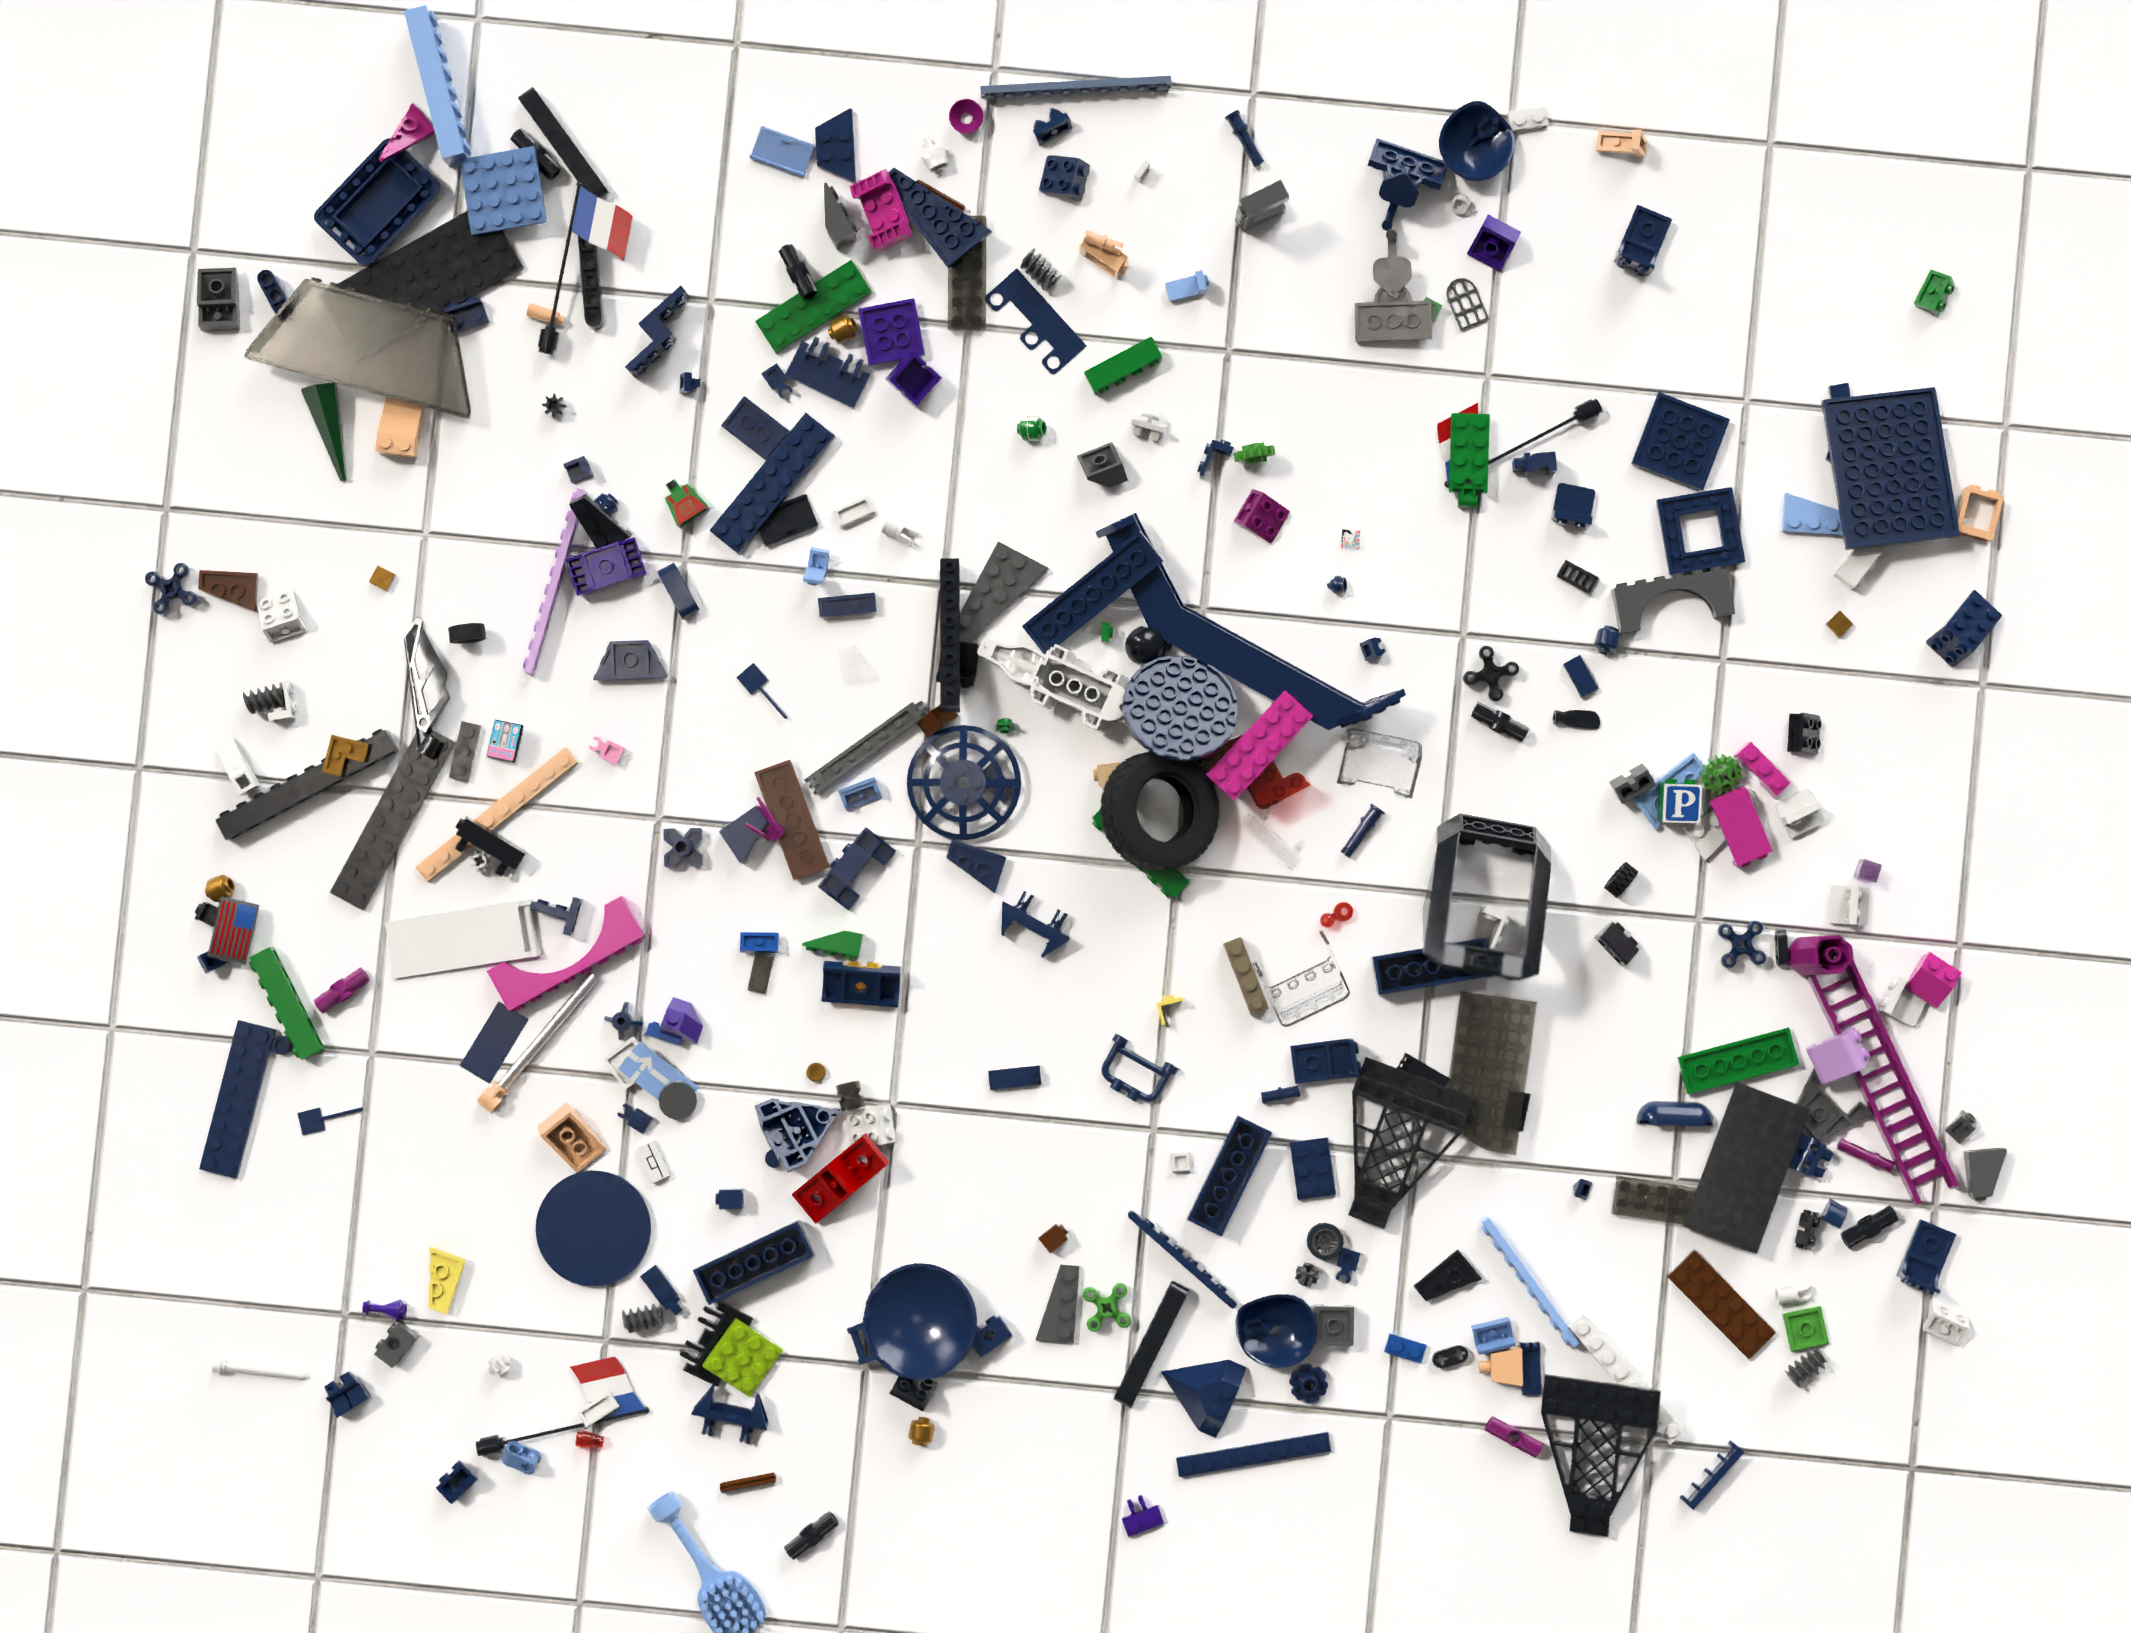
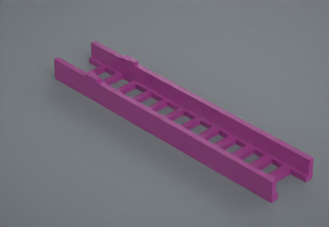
[1807,960,1959,1205]

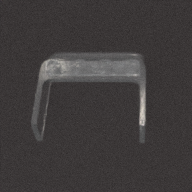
[1253,930,1350,1027]

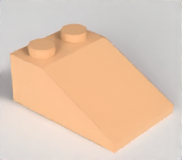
[375,397,424,459]
[537,1102,607,1173]

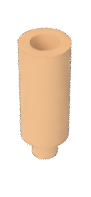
[526,303,566,326]

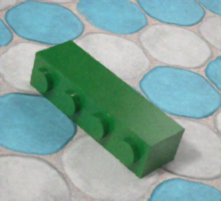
[1084,336,1162,395]

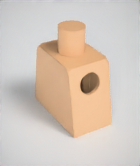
[1478,1347,1523,1386]

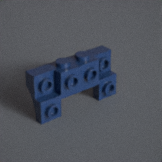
[817,827,896,911]

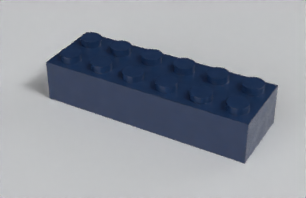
[1371,938,1489,995]
[1186,1115,1273,1237]
[692,1219,815,1305]

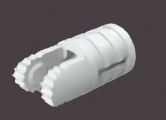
[881,517,919,546]
[1775,1283,1812,1305]

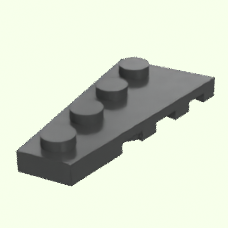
[1035,1264,1080,1343]

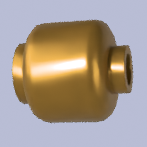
[828,315,858,343]
[205,875,235,902]
[908,1416,935,1446]

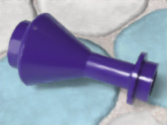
[362,1299,407,1322]

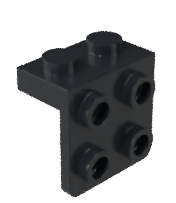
[936,641,979,688]

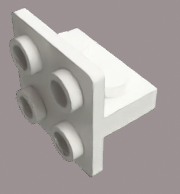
[1774,788,1825,838]
[1829,885,1870,926]

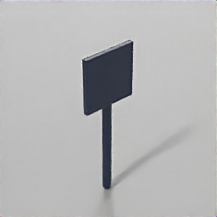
[736,663,788,719]
[297,1107,363,1135]

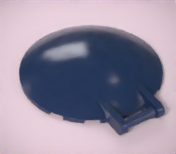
[847,1263,977,1380]

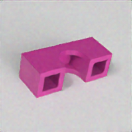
[1733,741,1791,797]

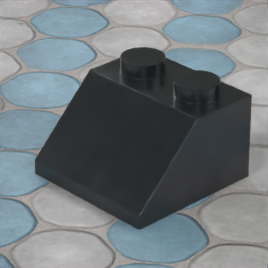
[1594,922,1639,966]

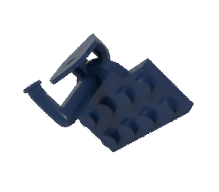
[1367,138,1448,231]

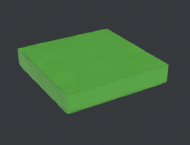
[1782,1305,1829,1352]

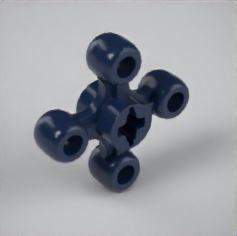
[145,563,198,615]
[1717,920,1766,968]

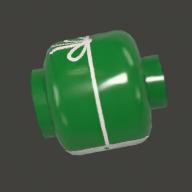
[1017,416,1046,441]

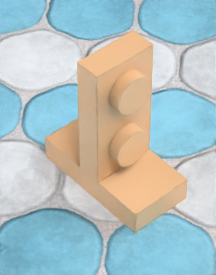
[1596,129,1647,158]

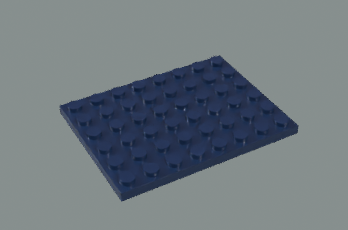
[1821,387,1960,550]

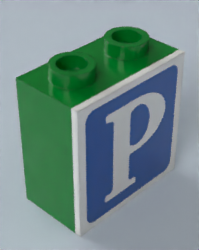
[1657,779,1702,823]

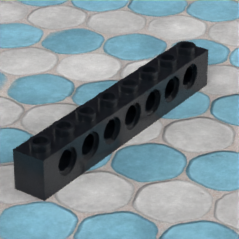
[940,558,960,712]

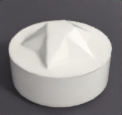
[1451,194,1471,215]

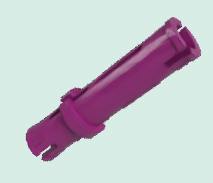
[1836,1138,1895,1173]

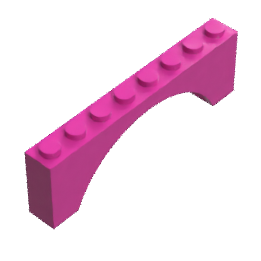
[487,896,645,1013]

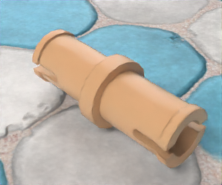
[1083,230,1123,255]

